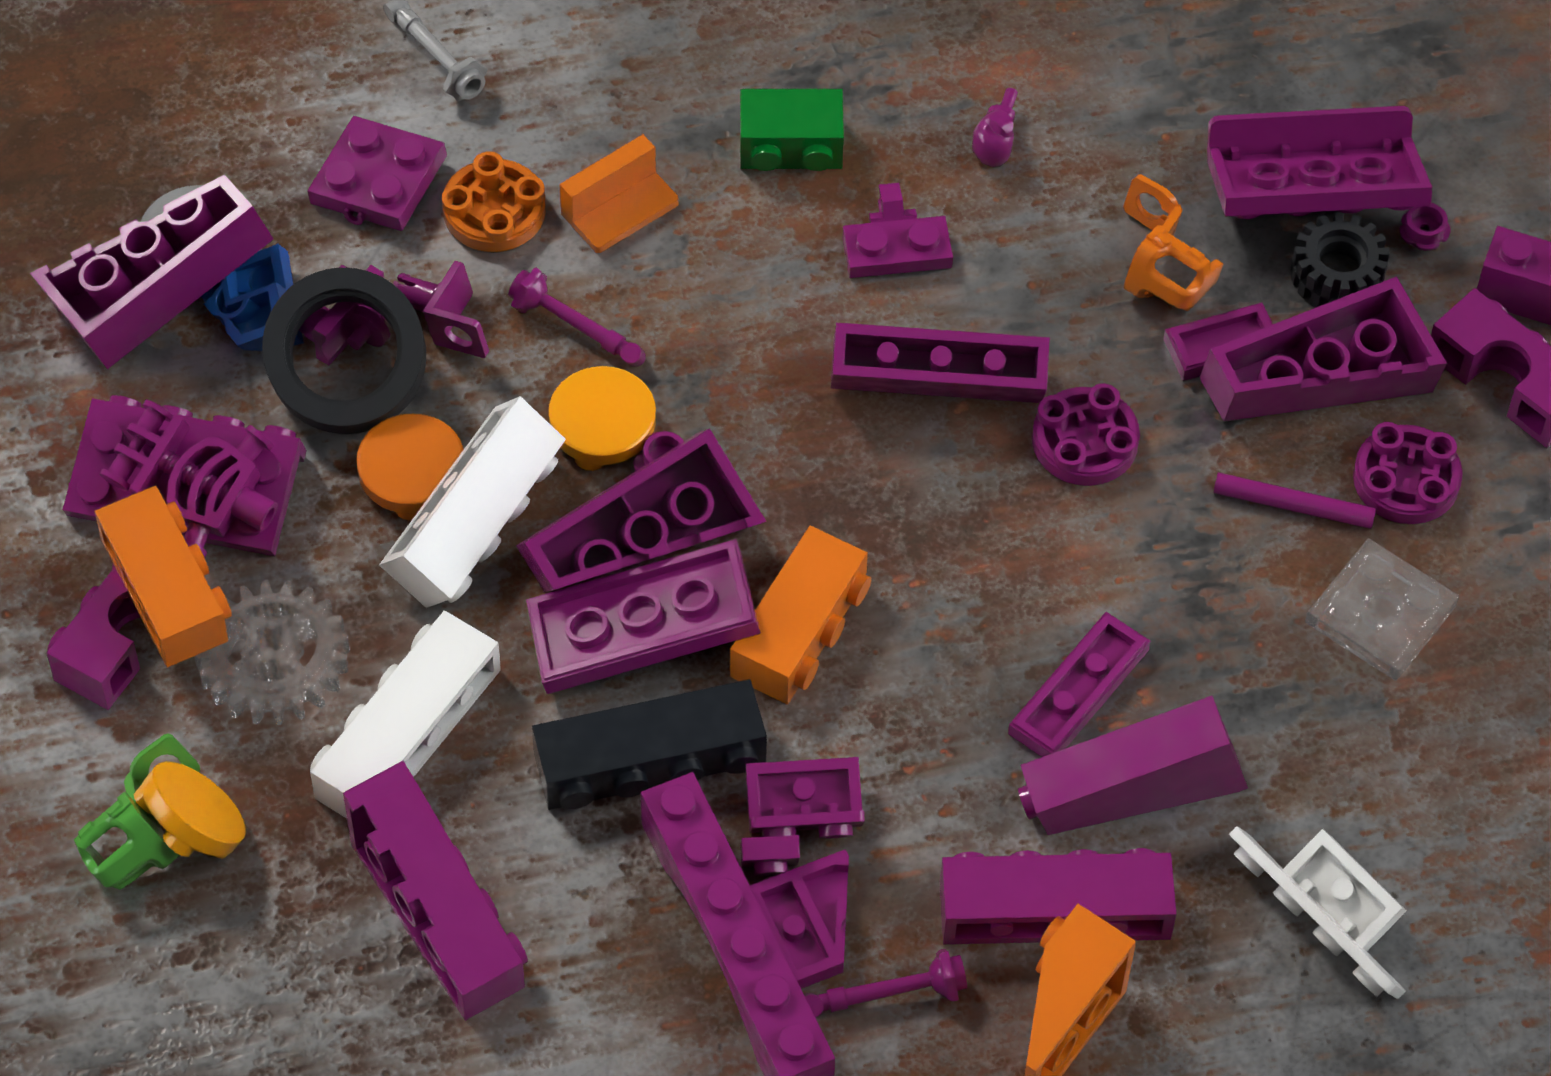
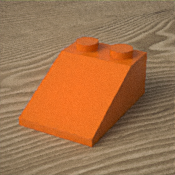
[1024,904,1136,1076]

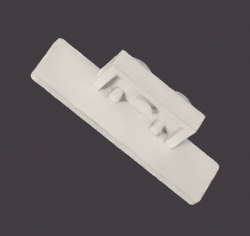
[1229,826,1407,999]

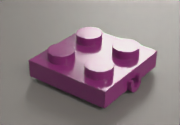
[307,115,447,231]

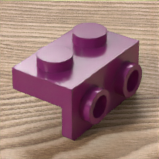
[745,757,865,839]

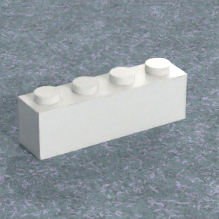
[379,396,566,608]
[310,610,501,818]

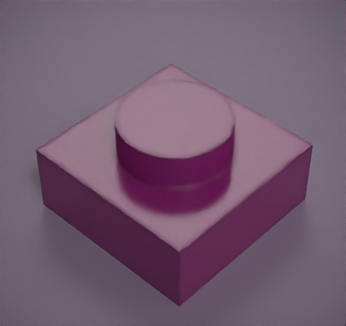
[740,835,800,877]

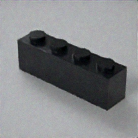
[532,679,767,810]

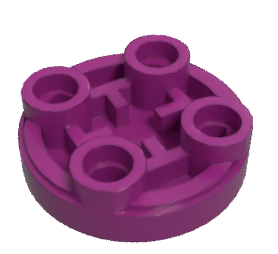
[1032,383,1140,486]
[1353,422,1463,524]

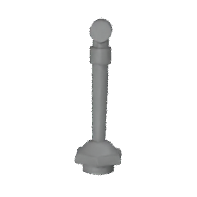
[383,0,488,101]

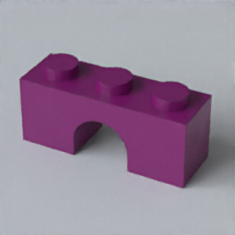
[1431,288,1551,448]
[47,564,141,710]

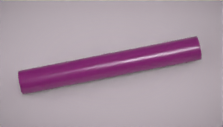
[1213,472,1376,529]

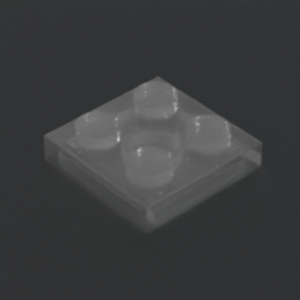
[1305,538,1459,681]

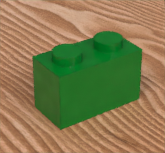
[740,89,844,171]

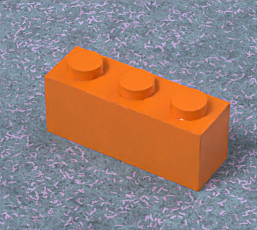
[95,485,232,668]
[730,525,871,705]

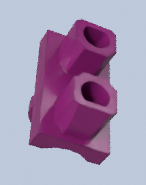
[299,265,391,366]

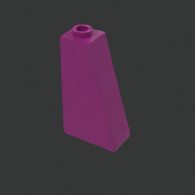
[1017,696,1248,835]

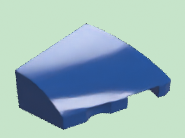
[201,244,304,351]

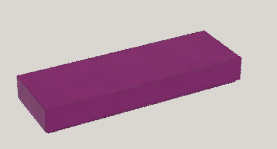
[1008,612,1151,757]

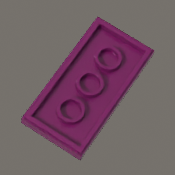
[526,539,760,694]

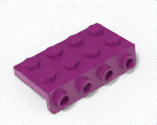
[1207,106,1432,219]
[62,395,307,557]

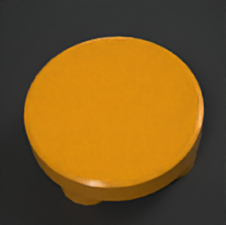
[549,366,656,471]
[134,761,246,859]

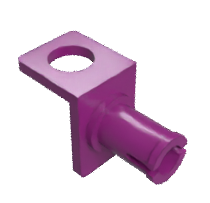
[393,261,489,358]

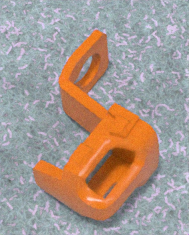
[1123,174,1224,311]

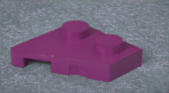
[750,849,849,989]

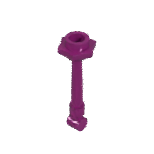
[508,267,646,367]
[804,949,967,1017]

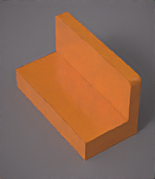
[560,134,679,253]

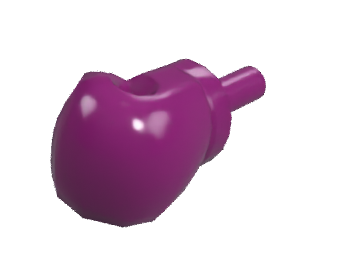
[972,88,1018,167]

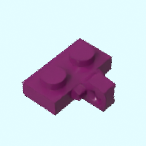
[842,183,953,278]

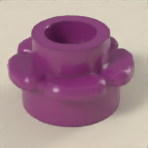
[1399,203,1451,251]

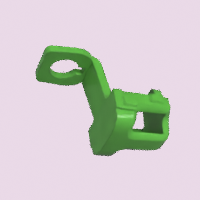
[74,734,200,890]

